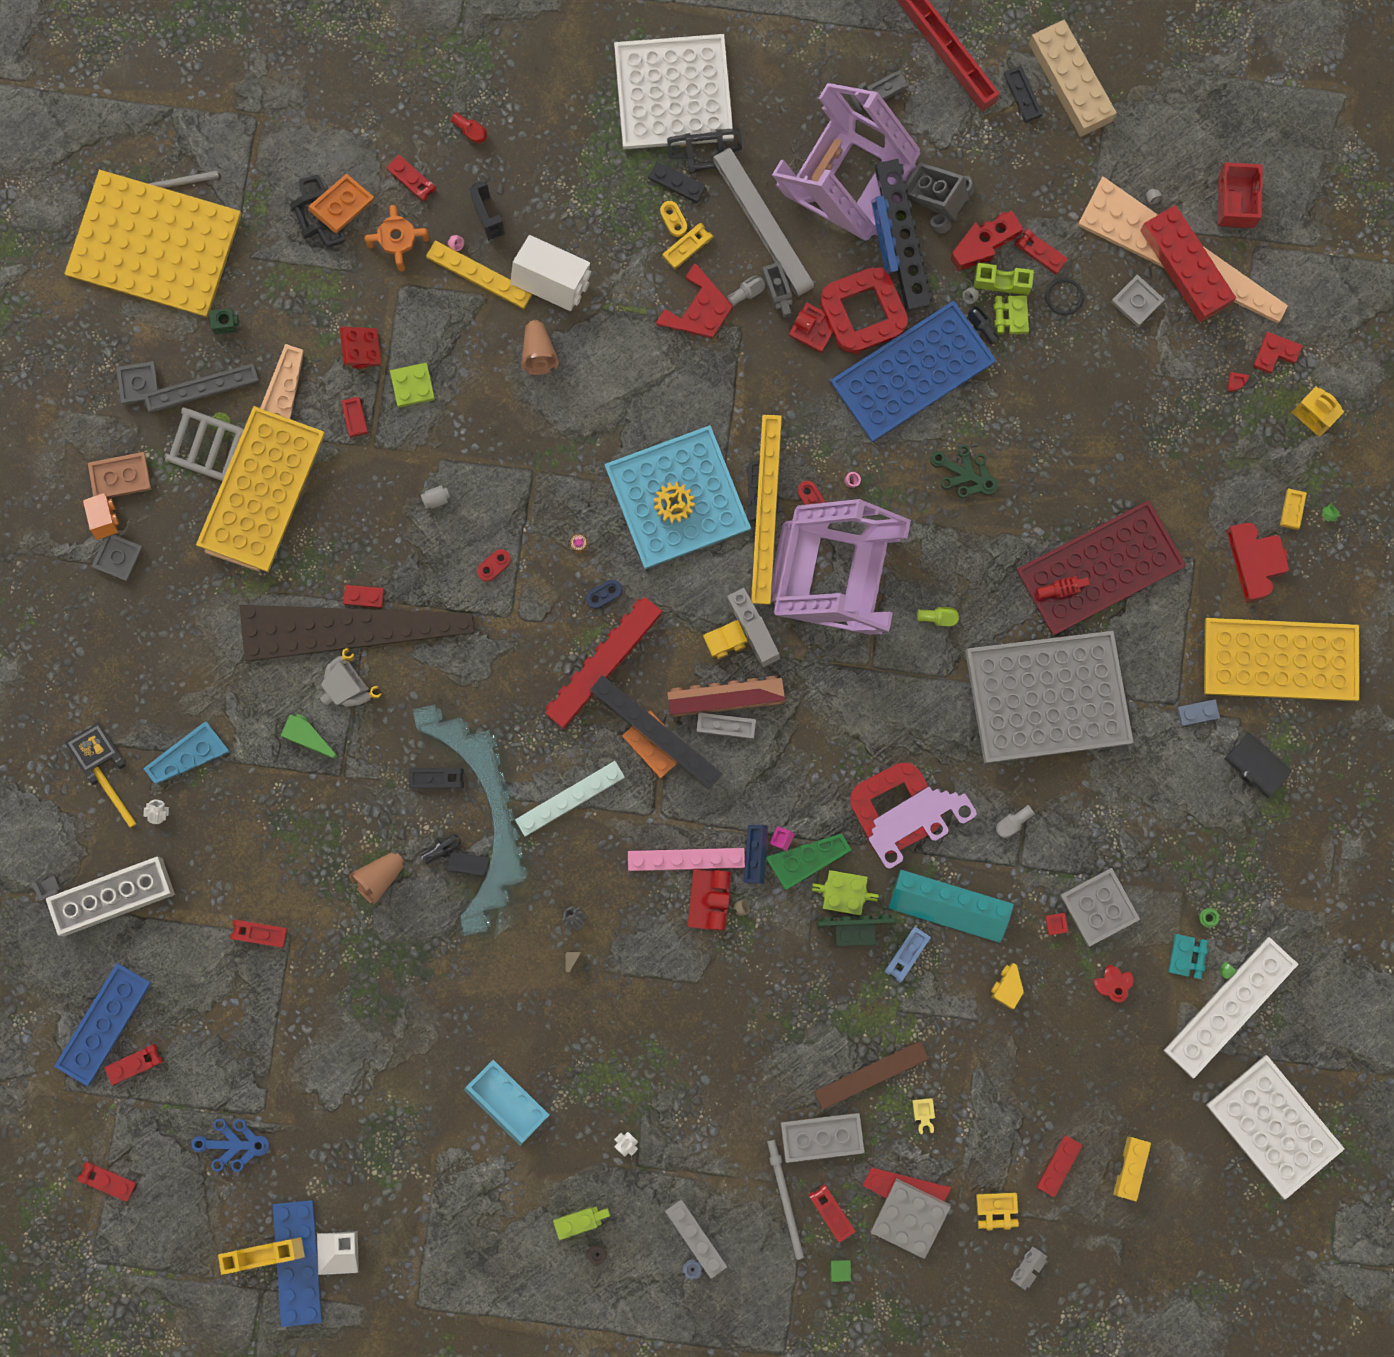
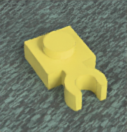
[912,1098,935,1134]

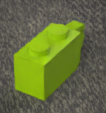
[553,1207,610,1240]

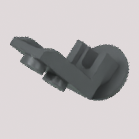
[849,71,909,113]

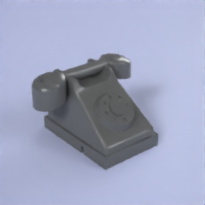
[906,162,975,234]

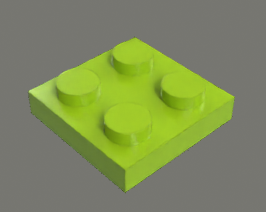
[390,363,435,408]

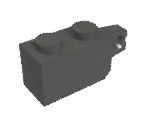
[762,262,792,318]

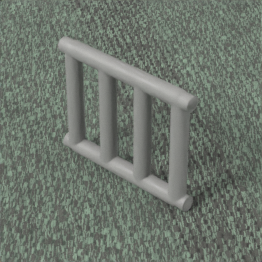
[165,407,244,481]

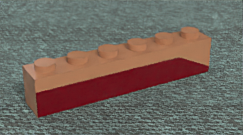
[667,676,785,718]

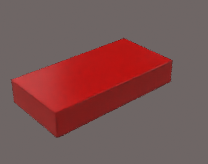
[341,397,368,438]

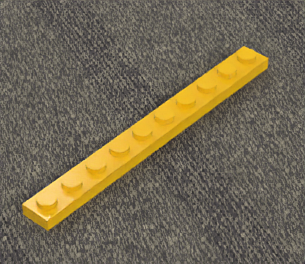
[751,415,782,605]

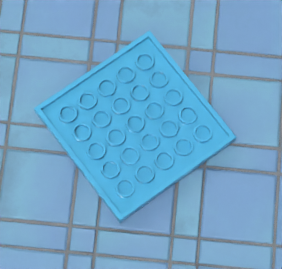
[604,425,751,569]

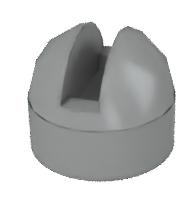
[1146,189,1163,205]
[962,287,979,304]

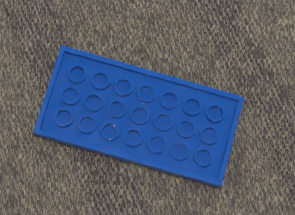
[830,301,996,443]

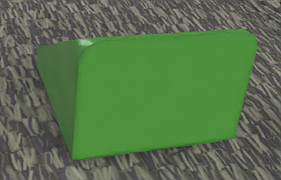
[831,1260,851,1282]

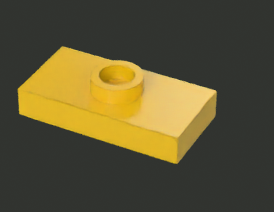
[1279,488,1307,530]

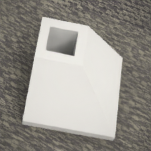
[317,1231,359,1275]

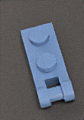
[884,926,931,983]

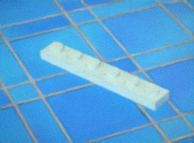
[515,761,625,837]

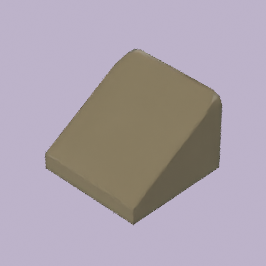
[566,952,582,973]

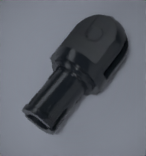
[968,306,1000,344]
[420,834,461,865]

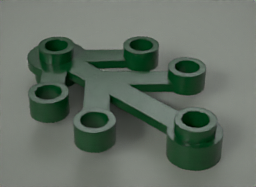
[930,445,998,498]

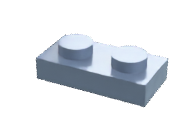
[1177,699,1220,727]

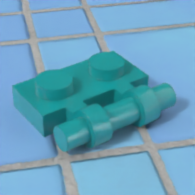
[1168,934,1209,979]

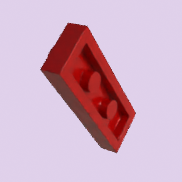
[1036,1135,1083,1198]

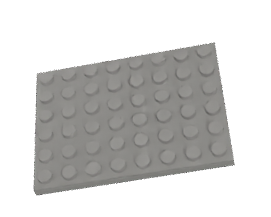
[965,631,1133,764]

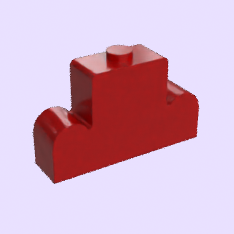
[1226,523,1289,603]

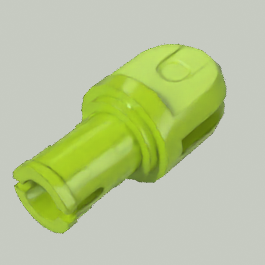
[917,607,959,627]

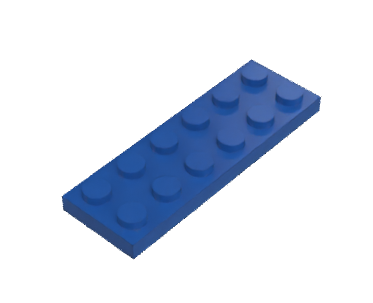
[54,963,152,1086]
[273,1200,323,1327]

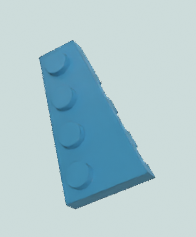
[143,721,230,784]

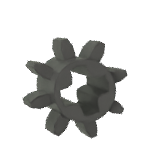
[562,906,587,930]

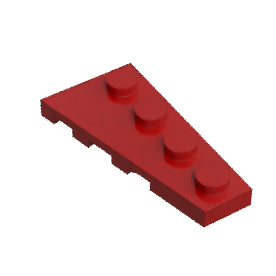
[862,1167,951,1201]

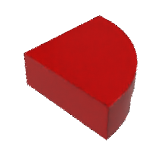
[1227,372,1249,392]

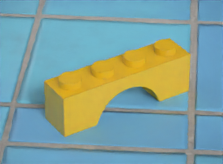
[218,1237,305,1275]

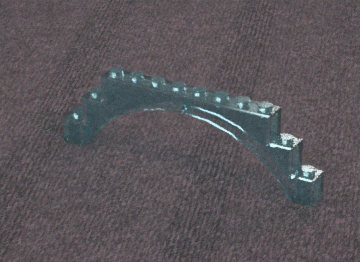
[413,704,528,937]

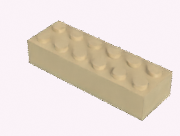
[1029,20,1116,137]

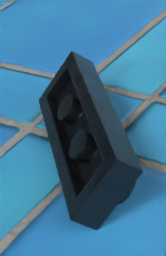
[1003,65,1043,123]
[648,161,706,203]

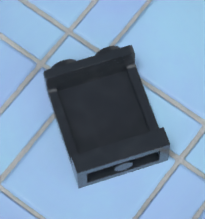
[469,182,505,241]

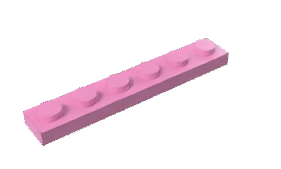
[628,848,745,871]

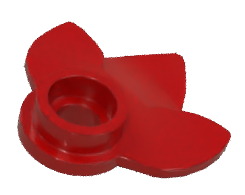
[1094,965,1133,1003]

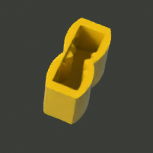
[703,620,748,659]

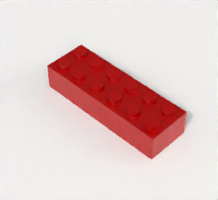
[1140,205,1236,323]

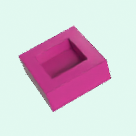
[769,826,795,851]

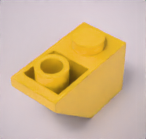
[991,963,1024,1010]

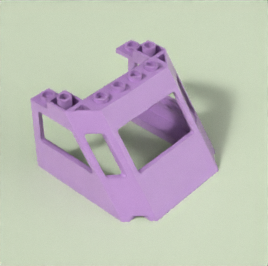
[772,83,920,241]
[771,499,911,635]

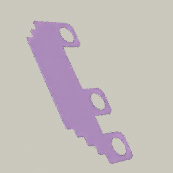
[869,787,977,868]

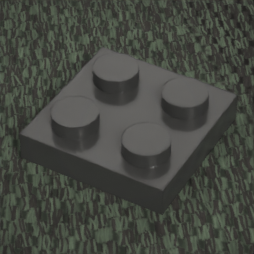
[116,361,159,405]
[91,535,143,582]

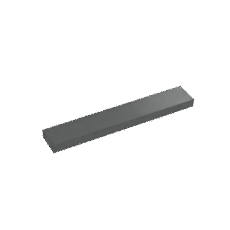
[143,363,259,413]

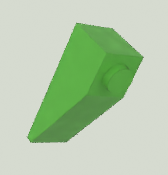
[281,714,338,760]

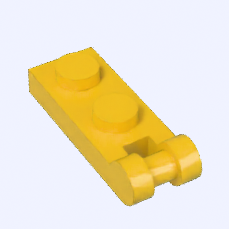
[662,223,714,270]

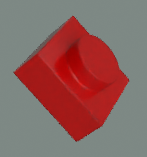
[1045,913,1068,936]

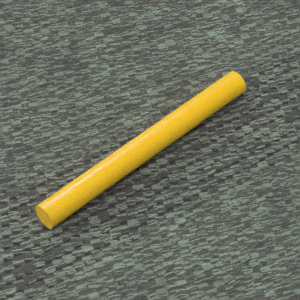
[92,767,137,828]

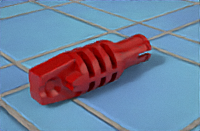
[1036,576,1090,600]

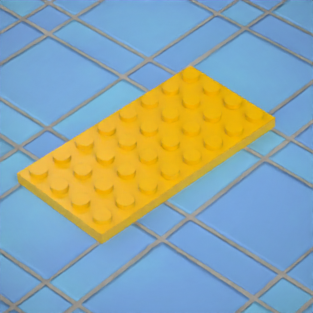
[196,406,325,573]
[1204,618,1359,701]

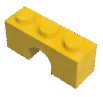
[1113,1137,1151,1201]

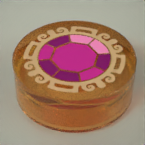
[569,533,588,553]

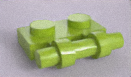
[993,296,1029,334]

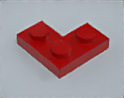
[1253,332,1302,374]

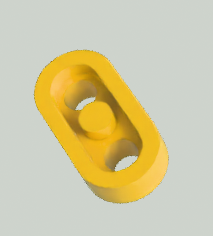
[660,201,687,237]

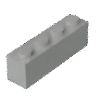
[665,1198,727,1278]

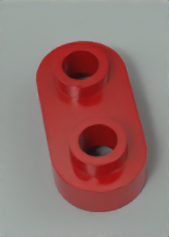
[798,481,826,505]
[477,549,511,582]

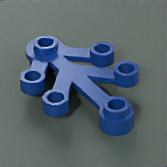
[191,1119,269,1172]

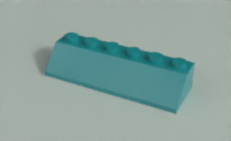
[888,870,1014,943]

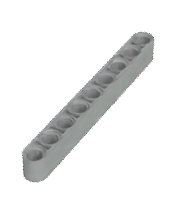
[713,148,814,297]

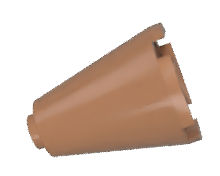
[521,320,559,375]
[349,852,404,905]

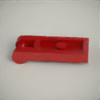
[386,155,437,202]
[1015,229,1068,275]
[230,920,288,948]
[104,1044,163,1085]
[77,1161,137,1202]
[808,1184,856,1243]

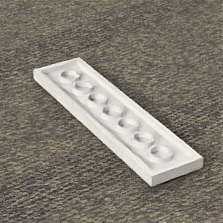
[1163,937,1298,1078]

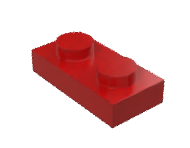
[343,585,384,608]

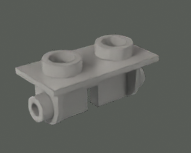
[1011,1246,1047,1290]

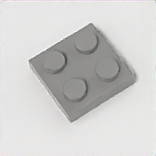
[1111,275,1165,327]

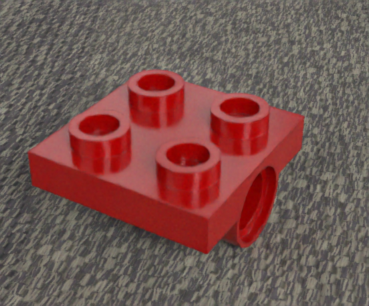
[789,303,833,353]
[340,326,381,369]

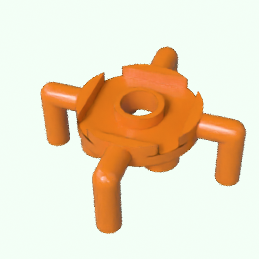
[365,205,430,272]

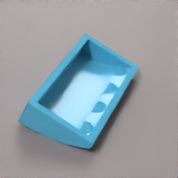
[464,1060,549,1146]

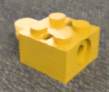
[1291,386,1345,437]

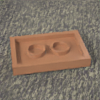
[88,452,152,498]

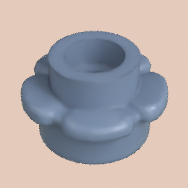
[683,1259,702,1280]

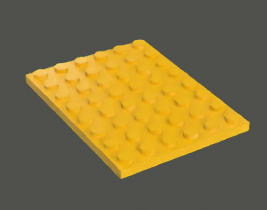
[65,170,242,318]

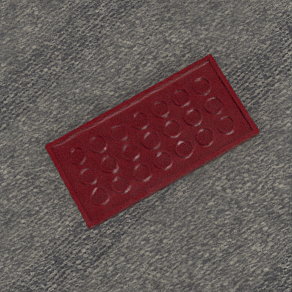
[1016,500,1186,636]

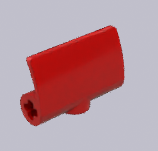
[688,869,731,931]

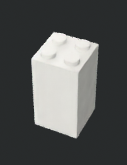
[510,235,591,311]

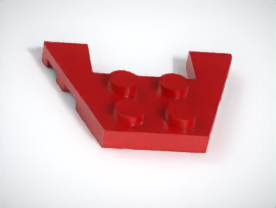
[656,263,733,339]

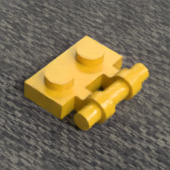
[976,1193,1019,1231]

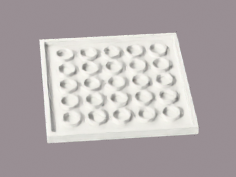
[614,34,733,149]

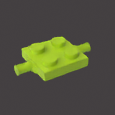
[812,870,878,915]

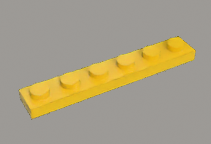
[426,240,533,309]

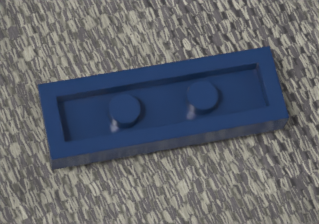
[744,825,768,884]

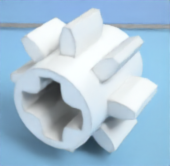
[144,800,169,824]
[614,1132,638,1156]

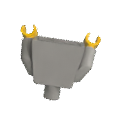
[320,648,382,707]

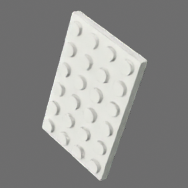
[1206,1055,1344,1200]

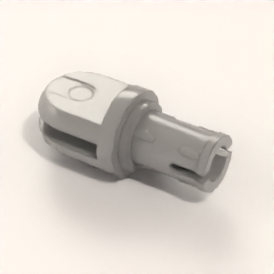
[727,275,765,307]
[996,805,1035,838]

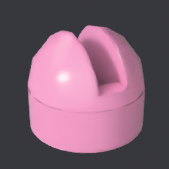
[448,235,464,251]
[844,472,861,488]

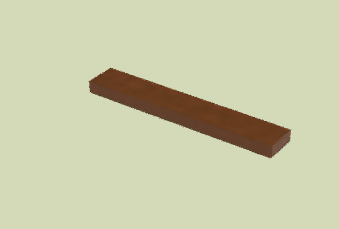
[814,1041,929,1110]

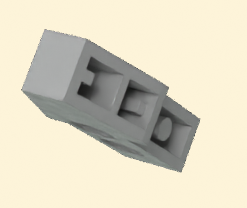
[727,588,780,667]

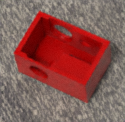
[1217,162,1263,228]

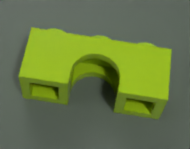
[973,263,1034,295]

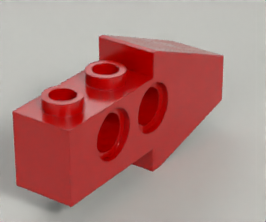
[951,211,1023,271]

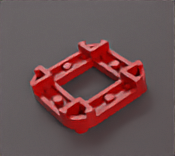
[820,267,908,355]
[850,763,942,855]

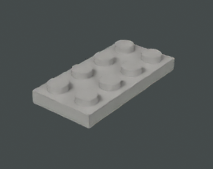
[781,1113,864,1163]

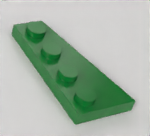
[766,834,852,891]

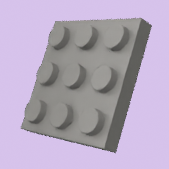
[1060,868,1140,947]
[871,1178,951,1259]

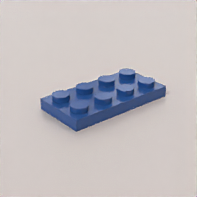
[871,195,900,274]

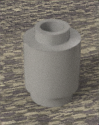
[421,485,450,509]

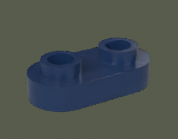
[586,580,622,609]

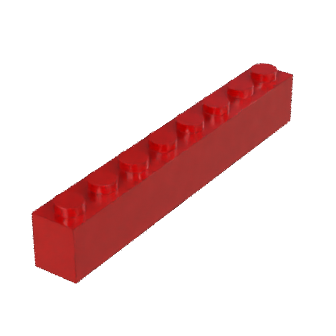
[897,0,1000,112]
[545,596,662,730]

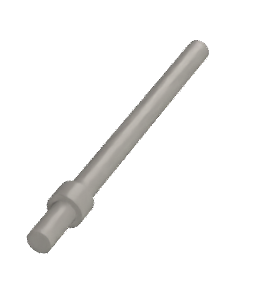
[149,171,219,188]
[767,1140,804,1260]

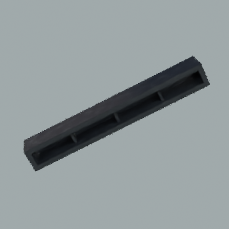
[589,675,722,790]

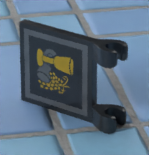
[65,722,126,785]

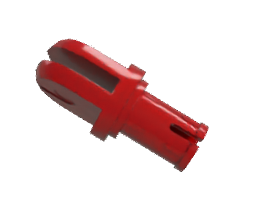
[451,112,487,143]

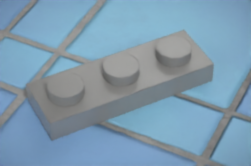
[696,713,756,739]

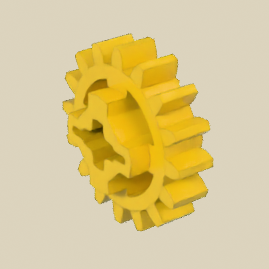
[654,482,695,524]

